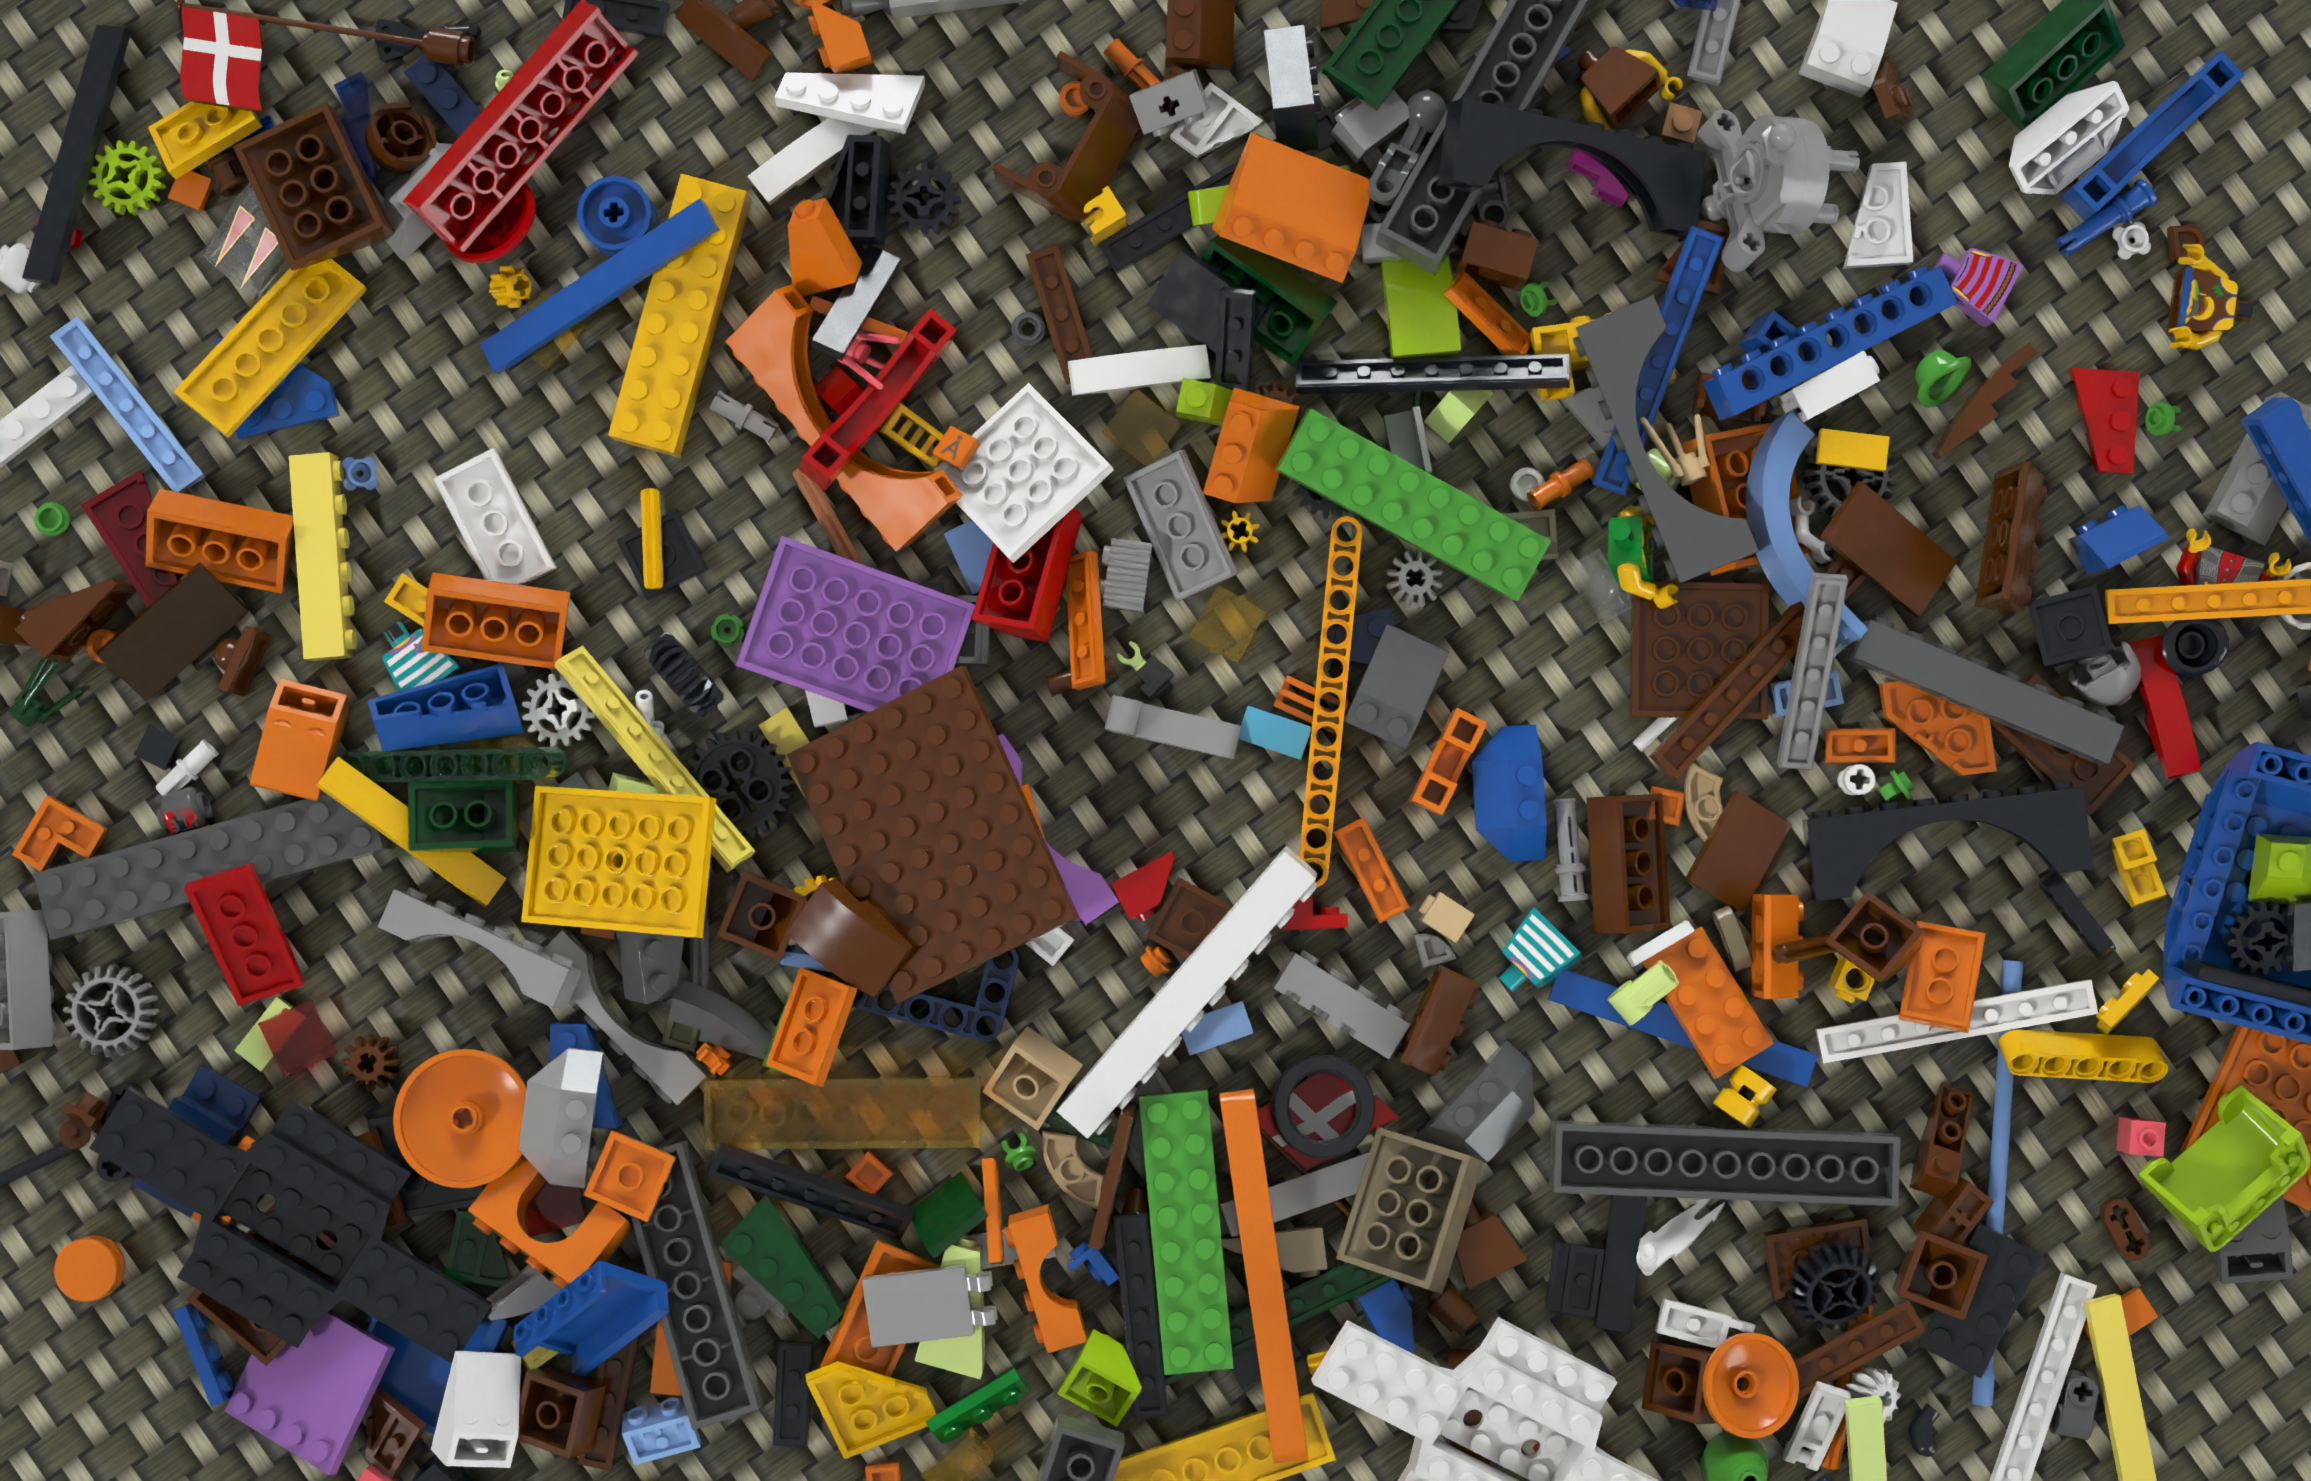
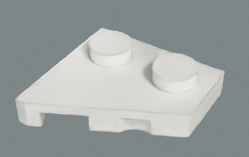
[1170,82,1263,158]

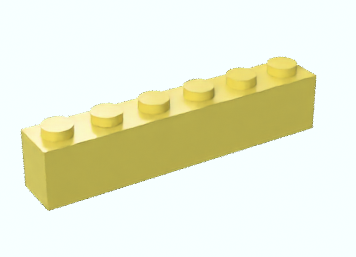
[289,452,357,661]

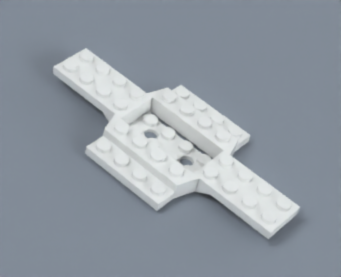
[1311,1317,1659,1481]

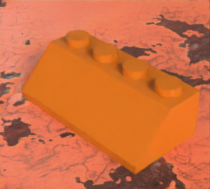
[145,489,295,594]
[421,573,570,670]

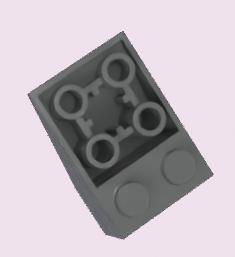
[2212,1194,2293,1284]

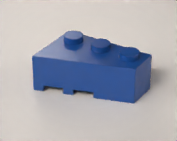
[549,1021,623,1129]

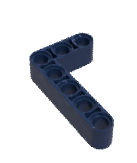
[842,948,1020,1041]

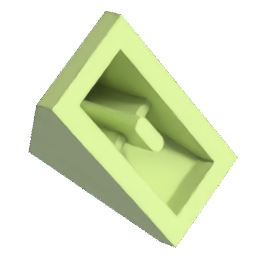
[1423,390,1493,444]

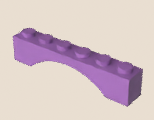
[998,733,1120,925]

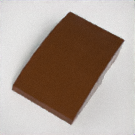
[787,879,913,997]

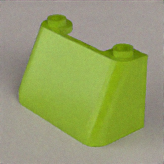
[2138,1085,2311,1252]

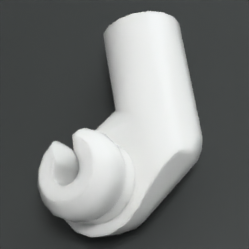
[635,690,664,738]

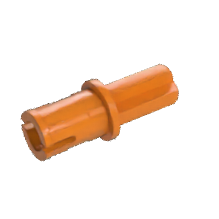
[1103,38,1160,90]

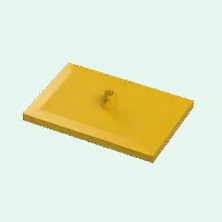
[521,786,716,938]

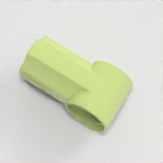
[1607,960,1679,1026]

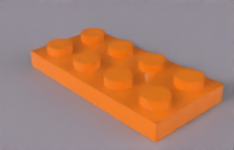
[1642,926,1774,1079]
[820,1240,940,1377]

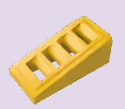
[878,403,944,470]

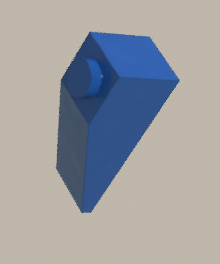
[1358,1279,1414,1354]

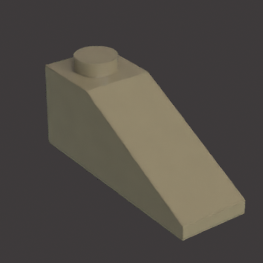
[1221,1224,1327,1277]

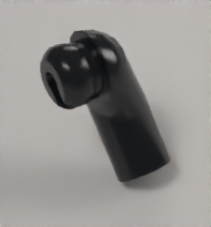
[1908,1403,1940,1457]

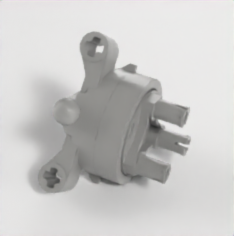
[1696,109,1860,272]

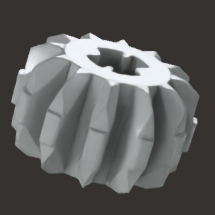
[1386,551,1443,608]

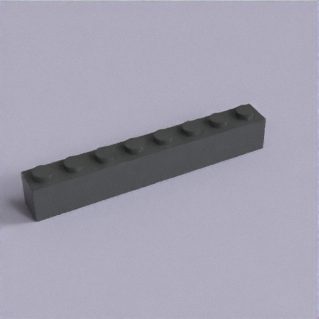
[1847,617,2125,765]

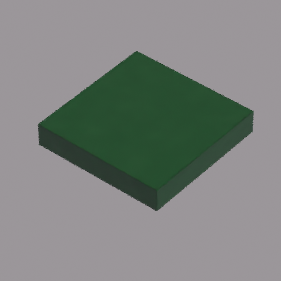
[912,1171,989,1258]

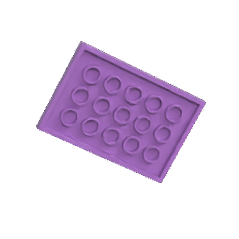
[735,536,975,712]

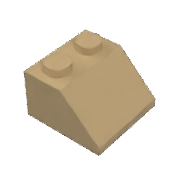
[982,1026,1083,1131]

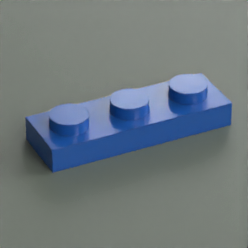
[173,1303,234,1407]

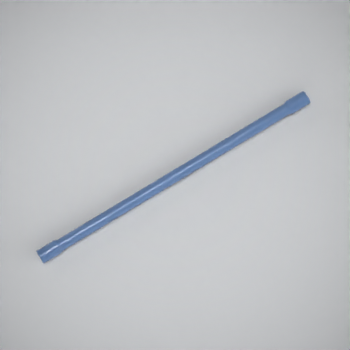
[1972,960,2024,1406]

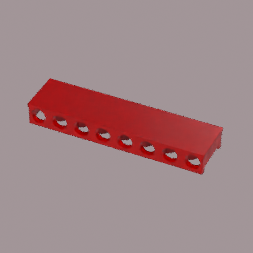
[403,0,639,252]

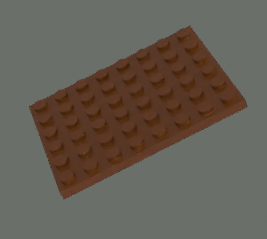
[786,665,1079,1004]

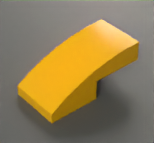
[2111,829,2167,908]

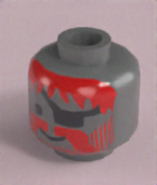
[156,787,212,835]

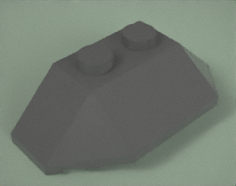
[1414,1040,1535,1163]

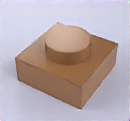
[1659,102,1703,145]

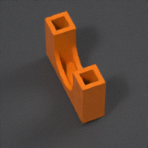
[468,1155,633,1289]

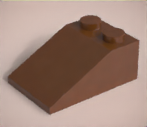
[14,579,137,663]

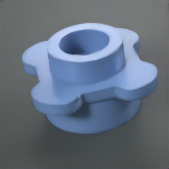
[342,456,377,491]

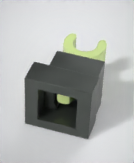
[1117,641,1174,700]

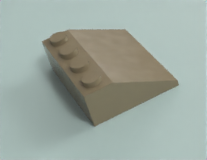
[1336,1127,1484,1294]

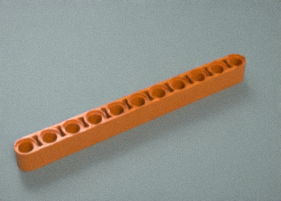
[1219,1088,1308,1464]

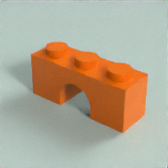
[1408,708,1487,816]

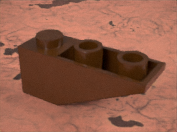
[1910,1083,1973,1199]

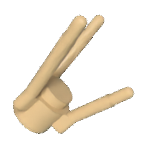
[1640,414,1710,486]

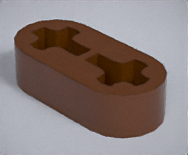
[2099,1197,2150,1261]

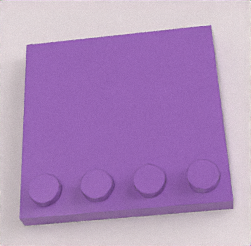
[225,1310,395,1475]

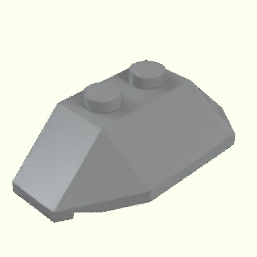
[384,143,453,261]
[518,1048,603,1188]

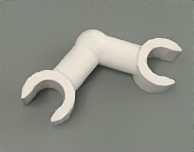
[1789,496,1833,564]

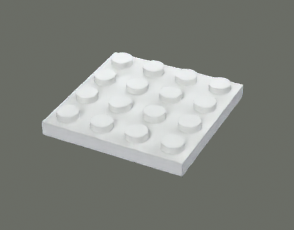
[934,383,1114,563]

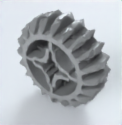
[63,964,160,1057]

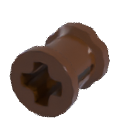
[206,152,250,197]

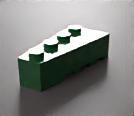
[719,1194,846,1339]

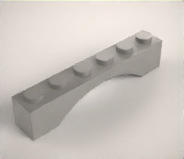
[378,887,582,1009]
[542,929,711,1105]

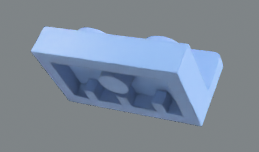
[622,1397,701,1465]

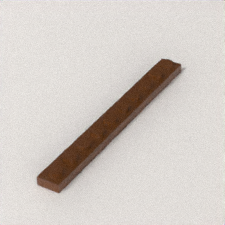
[1649,554,1867,780]

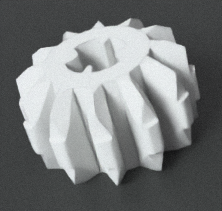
[1845,1367,1901,1423]

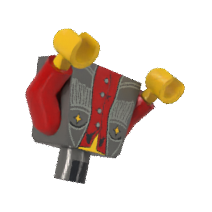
[2176,529,2291,622]

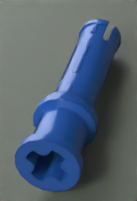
[2056,179,2157,257]

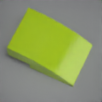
[1381,255,1461,359]

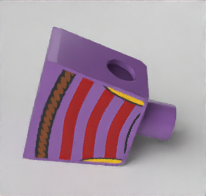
[1934,248,2024,327]

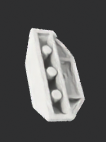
[2009,81,2130,195]

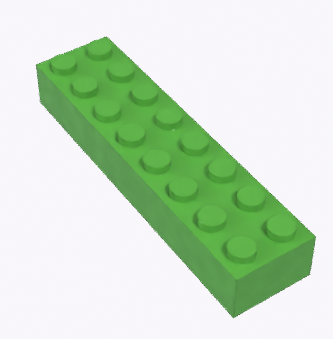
[1275,409,1551,601]
[1138,1089,1234,1375]

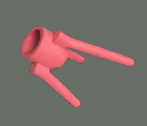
[838,330,900,390]

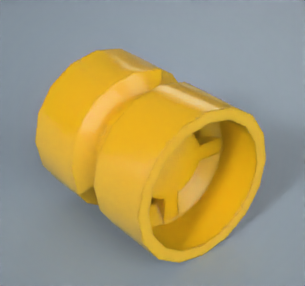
[1713,1064,1777,1129]

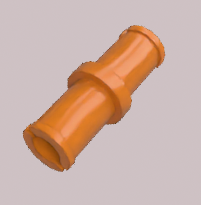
[1527,458,1594,510]

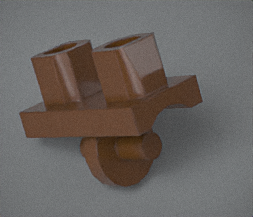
[59,1091,108,1149]

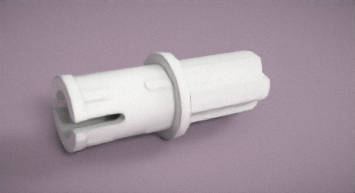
[156,739,219,796]

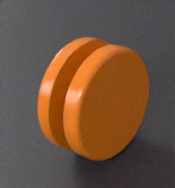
[54,1235,126,1302]

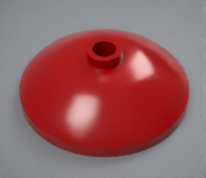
[445,177,536,263]

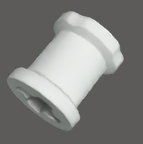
[1837,764,1875,795]

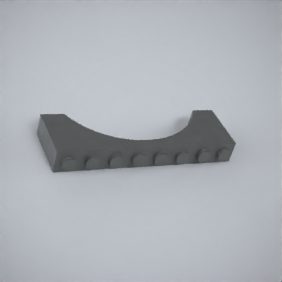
[1572,295,1759,584]

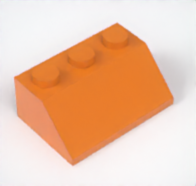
[1203,387,1299,503]
[1751,894,1804,999]

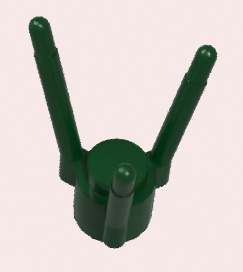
[9,657,83,727]

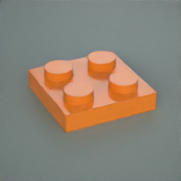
[584,1130,677,1222]

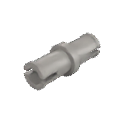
[710,391,780,442]

